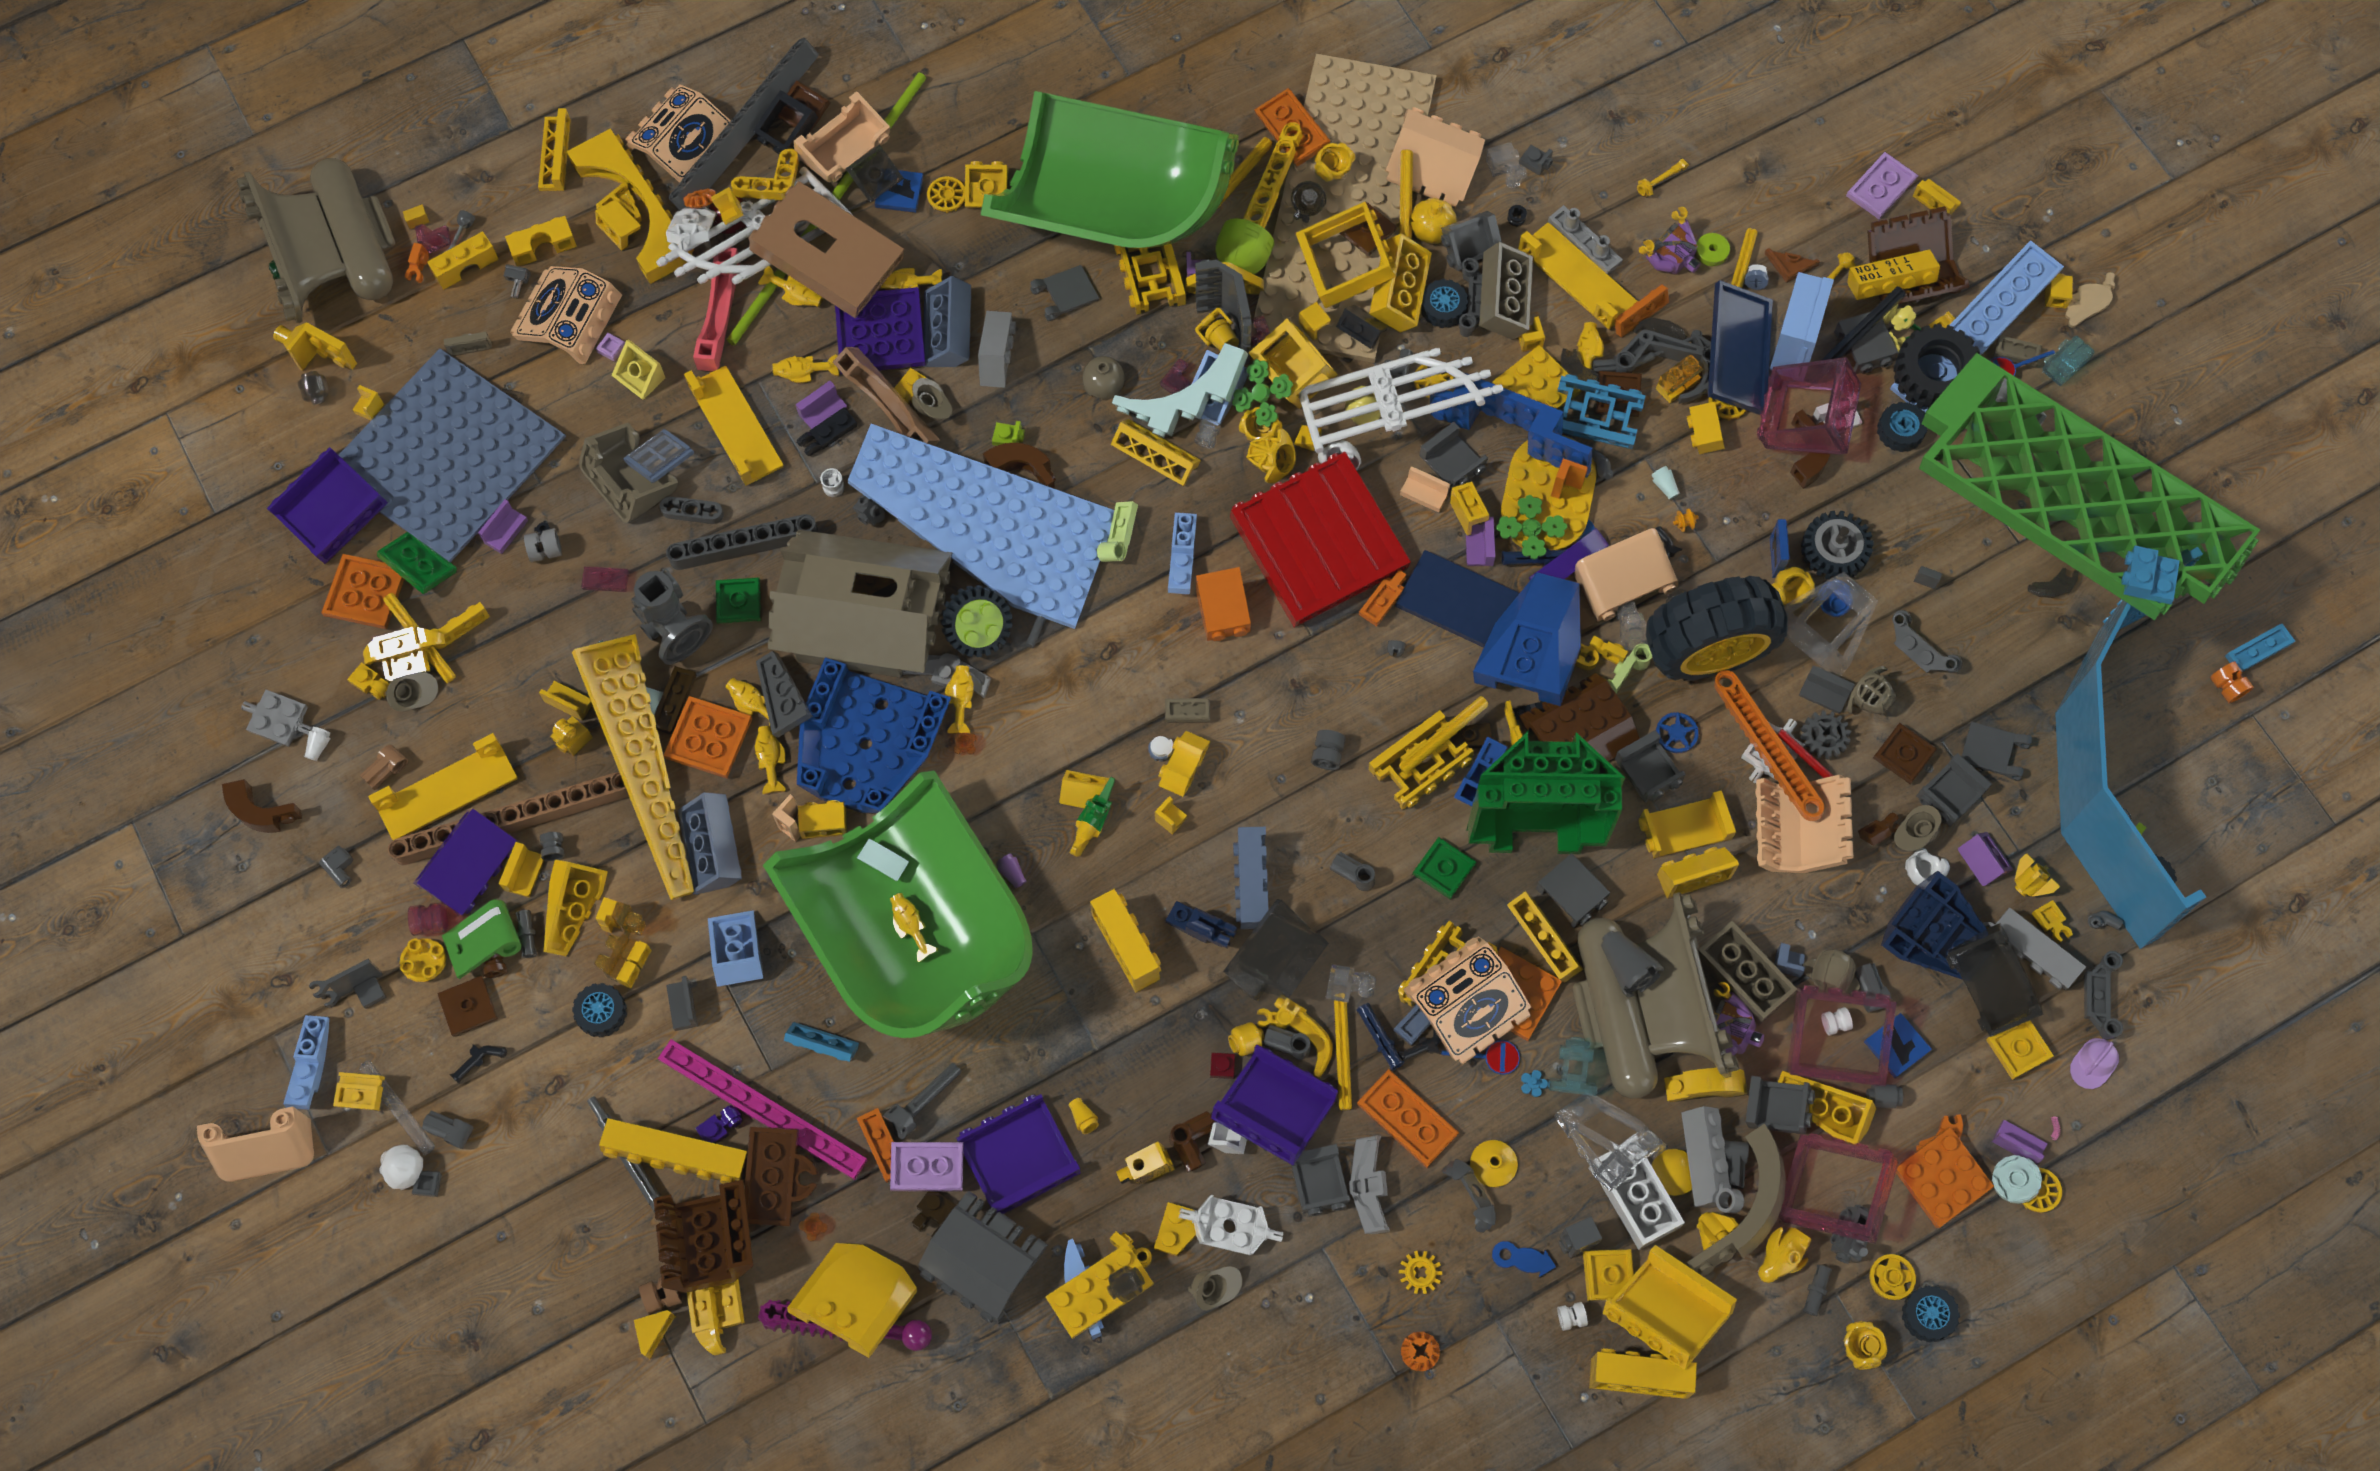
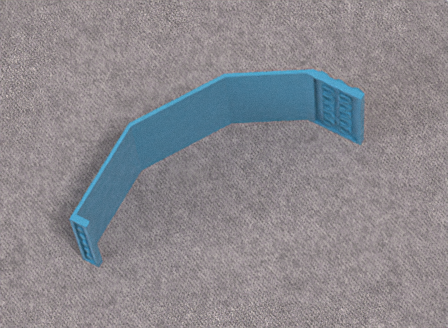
[2055,547,2206,949]

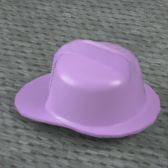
[2070,1038,2119,1089]

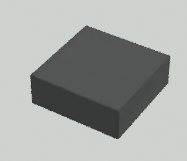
[1913,566,1942,589]
[354,976,387,1009]
[412,1171,442,1197]

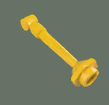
[1637,159,1689,197]
[1827,252,1856,279]

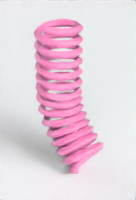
[2051,1117,2061,1140]

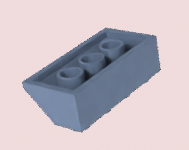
[923,276,971,367]
[678,792,742,894]

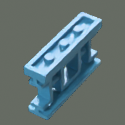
[1557,374,1646,449]

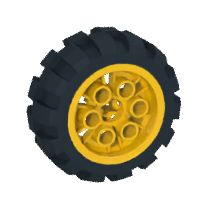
[1646,576,1788,681]

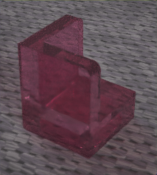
[415,224,451,253]

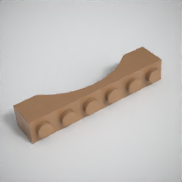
[833,347,940,446]

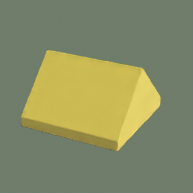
[611,340,666,399]

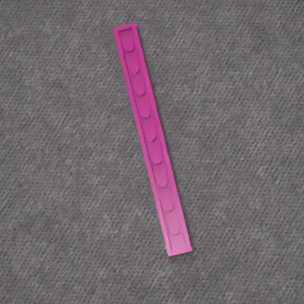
[658,1039,868,1181]

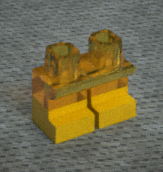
[1656,355,1704,403]
[595,897,646,938]
[594,934,652,989]

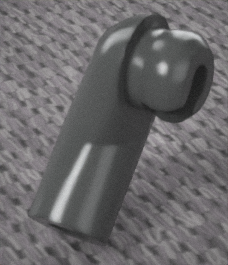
[1592,450,1613,480]
[2088,910,2123,930]

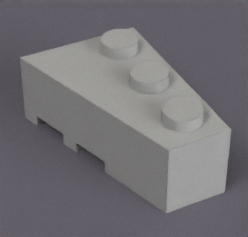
[978,311,1016,388]

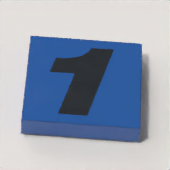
[875,168,923,213]
[1770,519,1789,578]
[1864,1013,1932,1078]

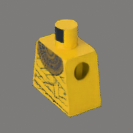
[1116,1142,1175,1184]

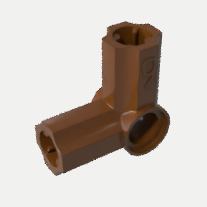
[1169,1111,1214,1173]

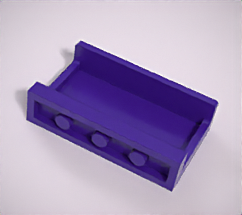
[413,808,517,915]

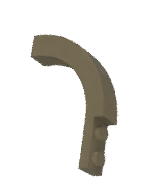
[1687,1123,1786,1276]

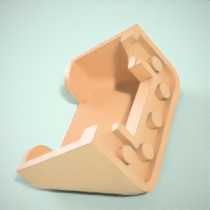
[794,91,890,182]
[1575,528,1679,622]
[197,1106,314,1182]

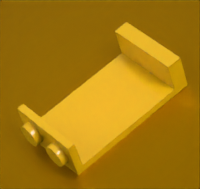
[1639,790,1736,859]

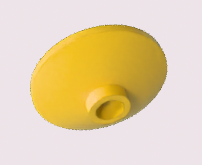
[1470,1140,1518,1188]

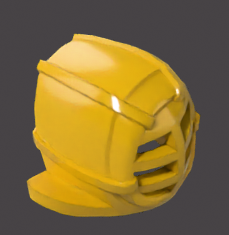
[1246,428,1296,483]

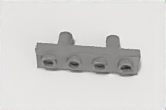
[1548,205,1623,275]

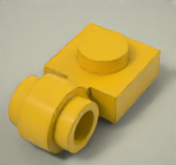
[347,662,389,700]
[1110,1231,1152,1268]

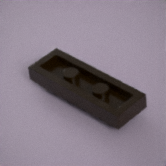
[654,666,697,734]

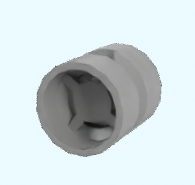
[524,528,562,563]

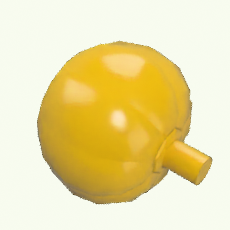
[1410,198,1457,244]

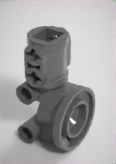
[631,571,713,665]

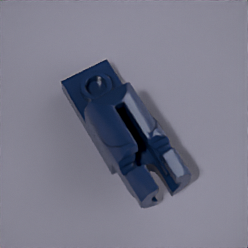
[1166,901,1238,949]

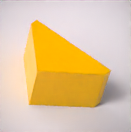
[634,1310,676,1359]

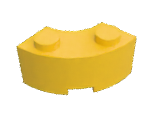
[1158,731,1210,797]

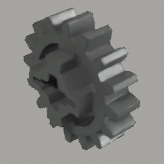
[1800,710,1851,760]

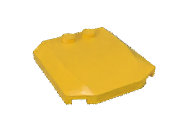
[787,1243,917,1358]

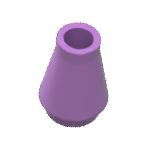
[996,853,1027,889]

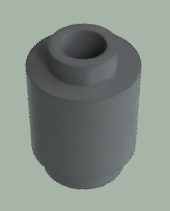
[1866,1084,1903,1108]

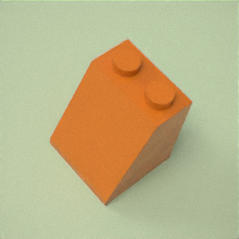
[1196,567,1251,641]

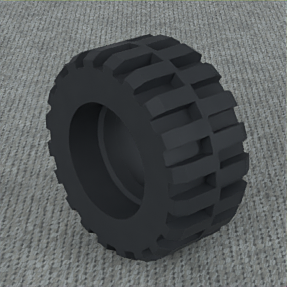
[1893,324,1980,410]

